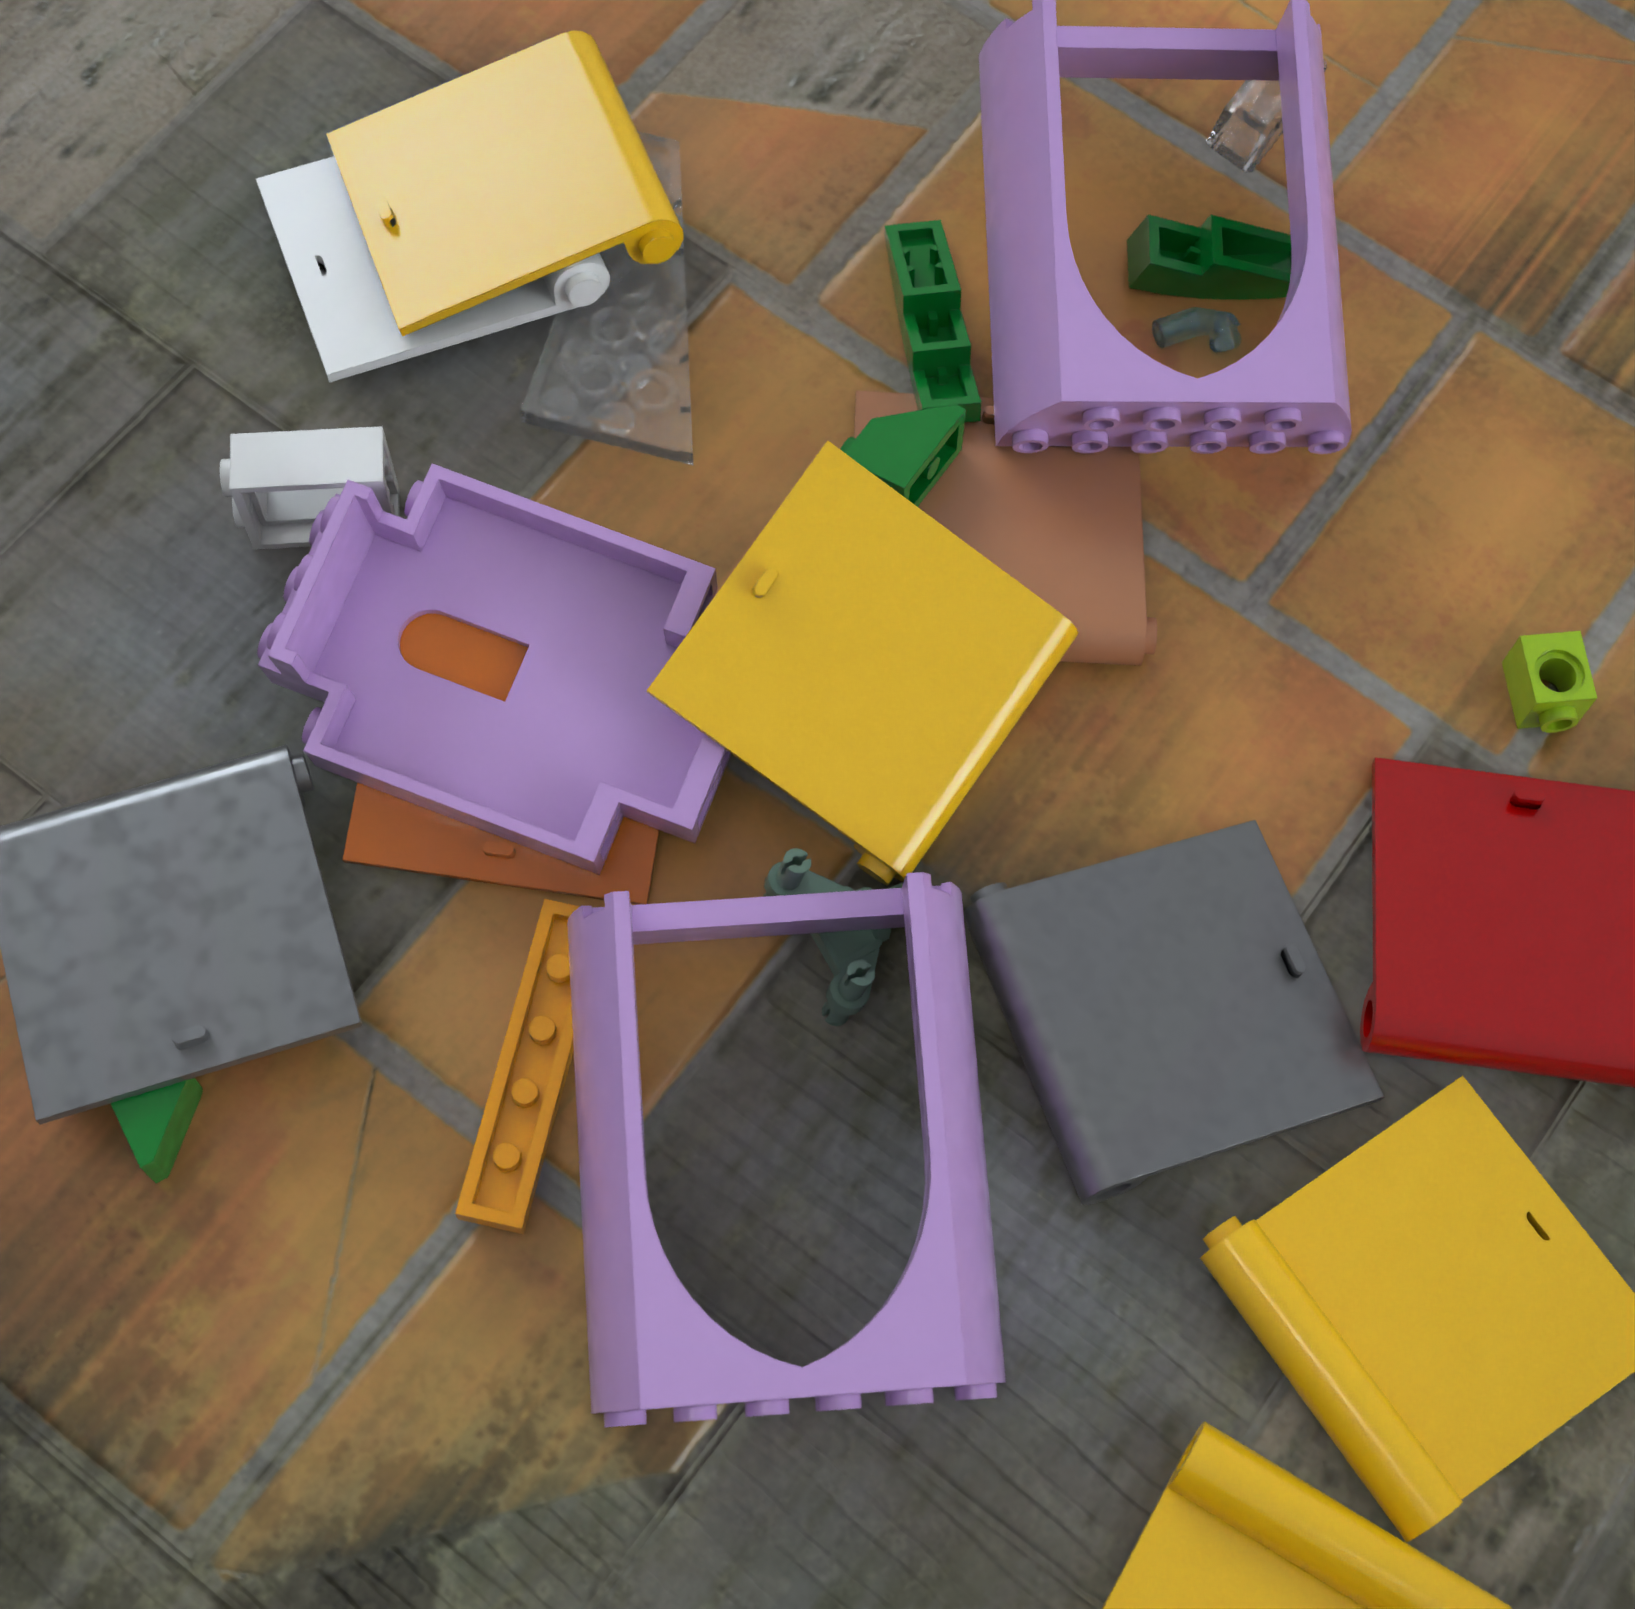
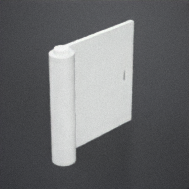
[256,156,610,383]

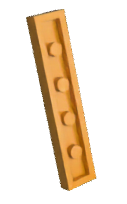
[455,899,580,1234]

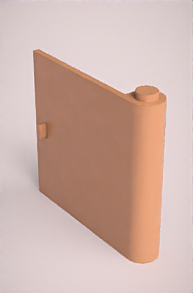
[854,391,1157,666]

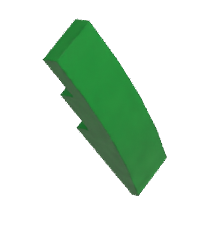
[885,220,981,422]

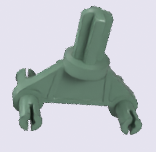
[763,848,903,1026]

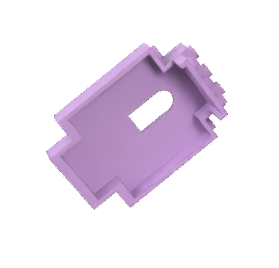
[257,464,731,875]

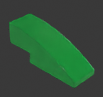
[1127,214,1292,300]

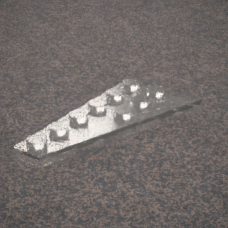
[520,131,693,465]

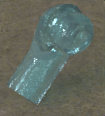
[1152,307,1242,353]

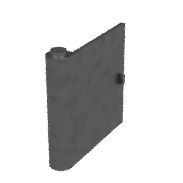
[0,744,363,1125]
[964,820,1384,1205]

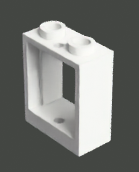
[220,426,400,550]

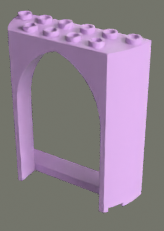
[979,0,1352,454]
[567,872,1006,1427]

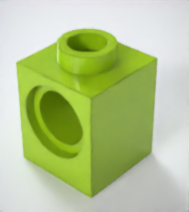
[1502,631,1597,733]

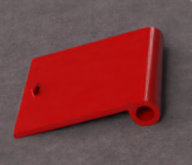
[1360,757,1635,1088]

